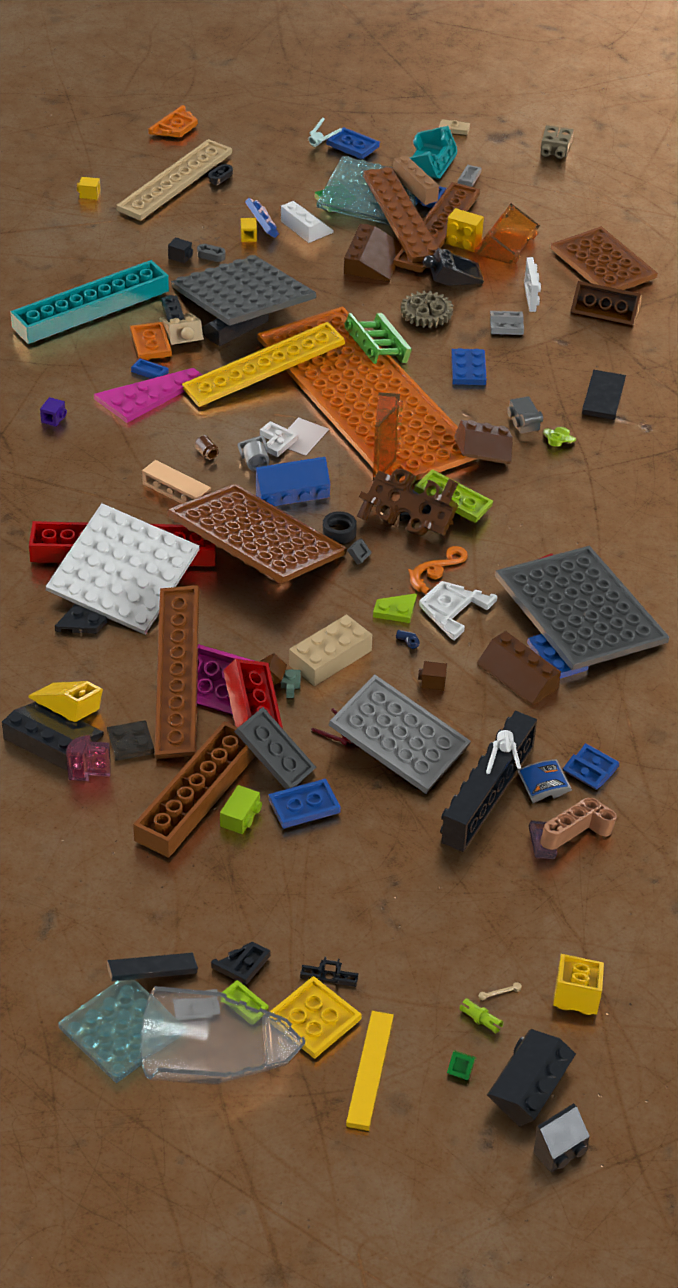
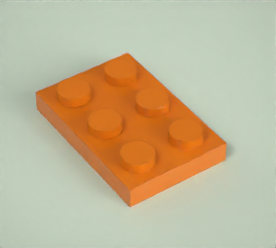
[130,322,172,360]

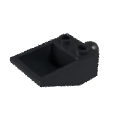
[423,248,484,286]

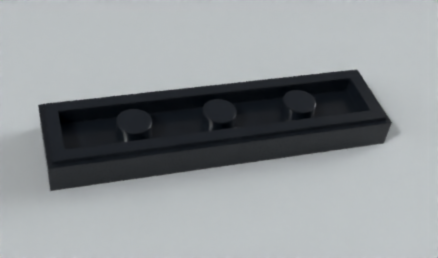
[106,952,198,982]

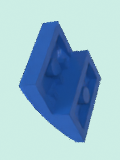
[563,743,619,790]

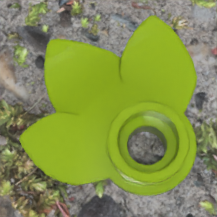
[543,427,576,447]

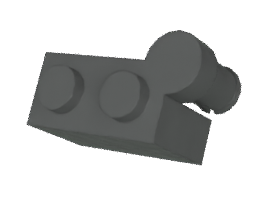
[507,396,543,434]

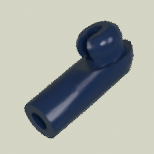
[396,630,420,649]

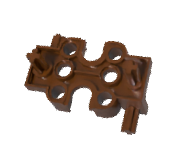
[357,468,459,536]

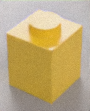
[77,177,100,200]
[241,218,257,242]

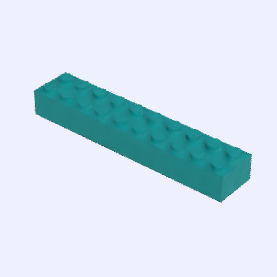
[10,260,169,344]

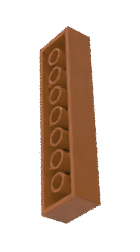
[133,721,256,858]

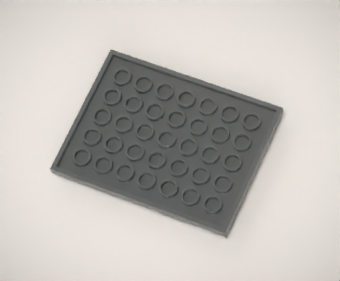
[171,255,317,326]
[495,546,669,670]

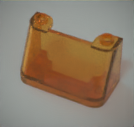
[474,203,540,264]

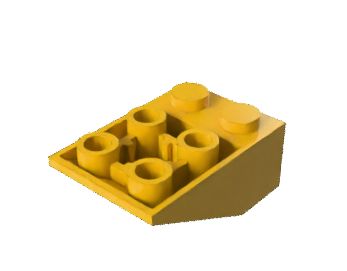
[28,681,103,722]

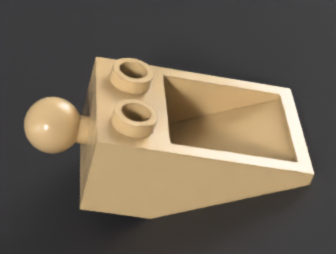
[159,313,203,345]

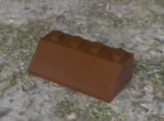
[570,281,642,326]
[477,631,561,706]

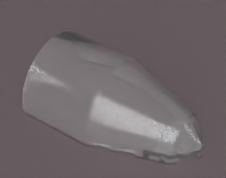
[140,986,305,1085]

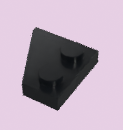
[55,604,107,634]
[211,942,271,985]

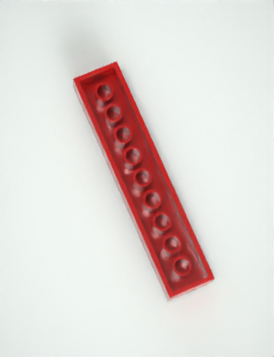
[29,521,216,566]

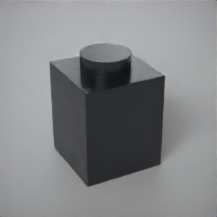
[168,237,193,263]

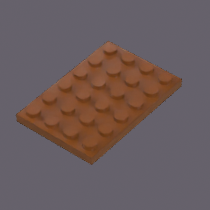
[551,226,658,290]

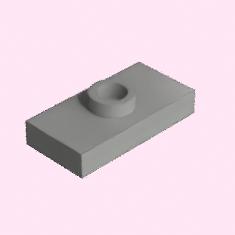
[458,165,482,187]

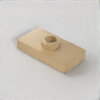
[439,119,470,135]

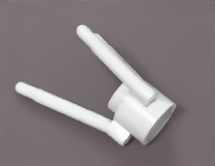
[486,730,521,774]

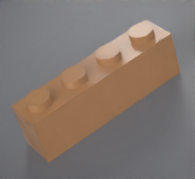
[393,155,439,205]

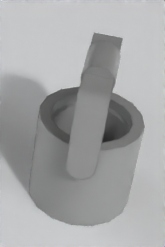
[237,436,270,472]

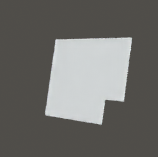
[288,418,329,455]

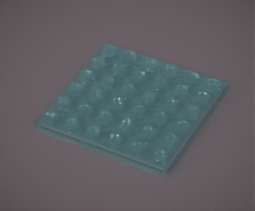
[316,156,417,225]

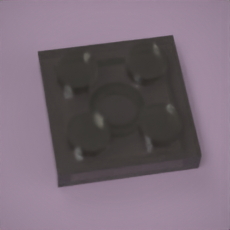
[107,720,155,761]

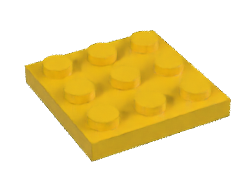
[266,976,362,1059]

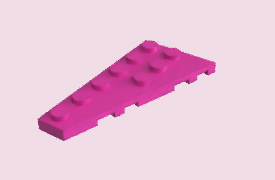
[94,368,203,423]

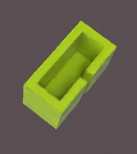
[220,785,262,834]

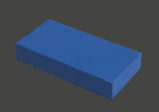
[131,358,169,379]

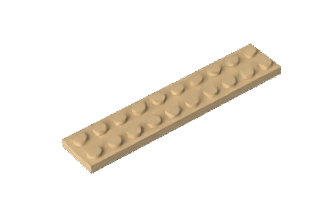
[116,139,232,220]

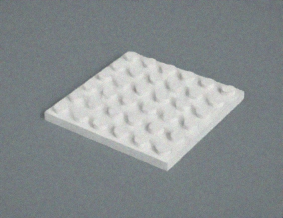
[46,503,199,635]

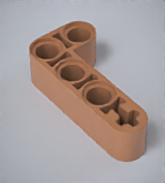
[540,798,617,850]

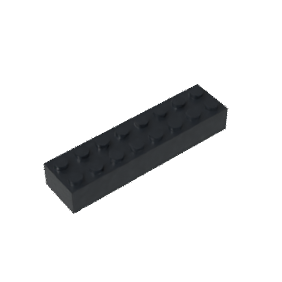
[440,710,537,852]

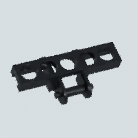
[300,956,359,987]

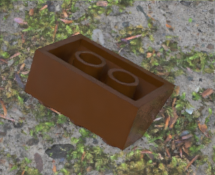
[454,420,513,464]

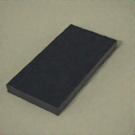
[582,369,626,420]

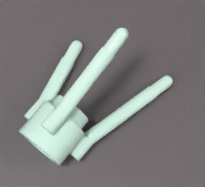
[308,118,342,147]

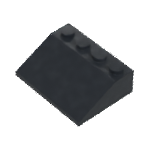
[2,702,104,771]

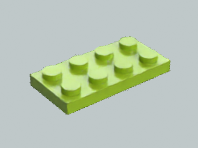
[414,469,493,523]

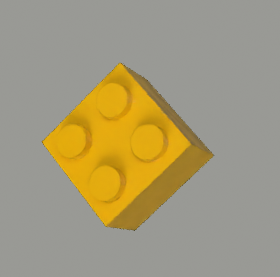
[446,208,484,252]

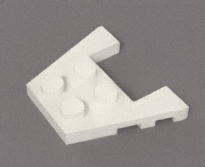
[419,581,497,640]

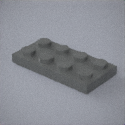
[234,707,316,789]

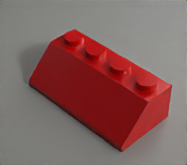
[223,659,283,729]

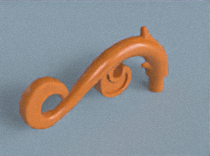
[408,546,468,595]

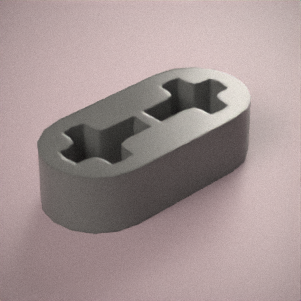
[197,244,226,262]

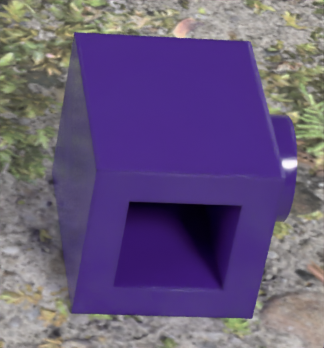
[40,397,67,427]

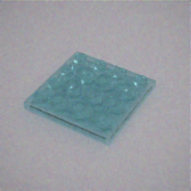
[58,979,186,1083]

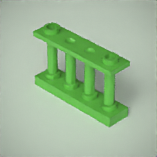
[344,313,412,364]

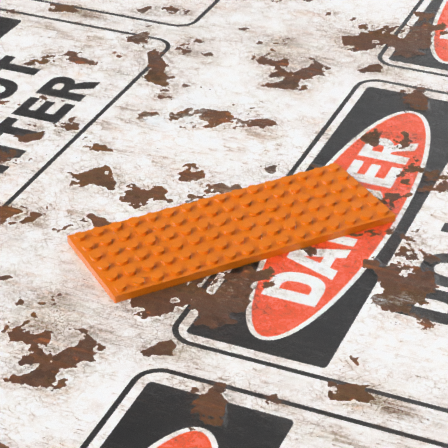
[257,307,477,483]

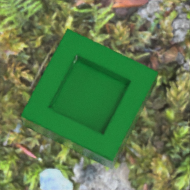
[447,1050,476,1080]

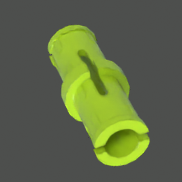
[460,998,504,1034]

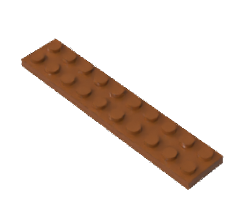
[363,167,438,263]
[393,182,480,273]
[155,585,199,759]

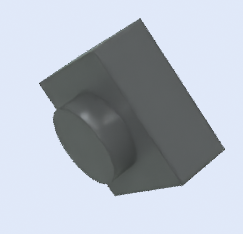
[347,538,372,565]

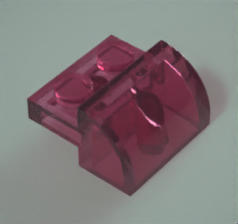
[66,735,111,781]

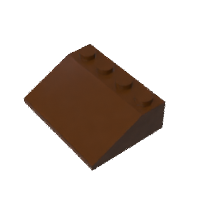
[344,224,403,282]

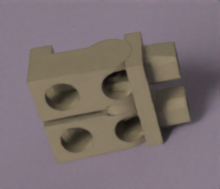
[541,125,574,158]

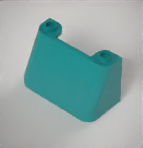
[409,126,458,179]

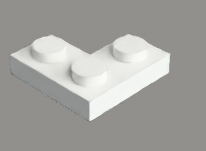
[260,421,298,457]

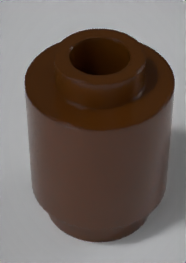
[195,435,219,460]

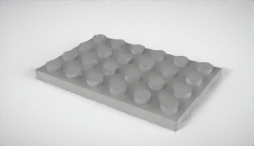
[329,674,471,794]

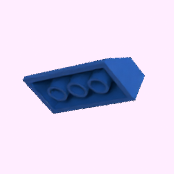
[256,457,330,506]

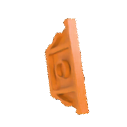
[148,105,198,137]

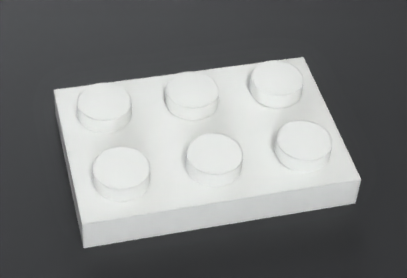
[524,257,541,312]

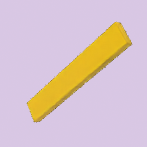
[346,1011,394,1131]

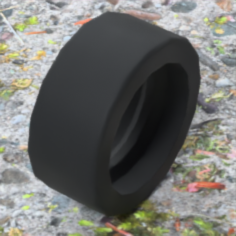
[322,511,357,544]

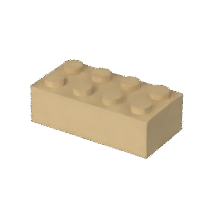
[289,614,372,686]

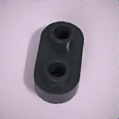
[208,164,233,185]

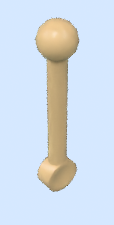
[479,982,522,1000]

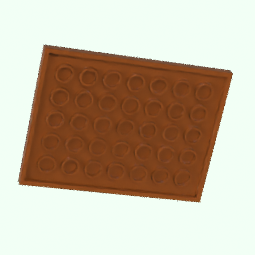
[167,484,348,584]

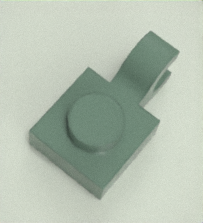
[281,669,301,698]

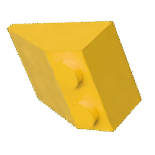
[553,954,604,1015]

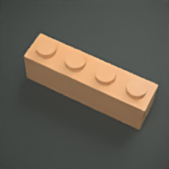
[142,460,211,504]

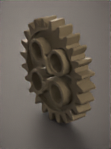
[401,291,453,328]

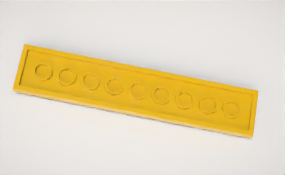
[182,322,345,407]

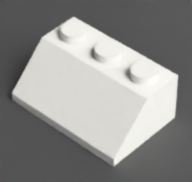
[281,201,333,243]

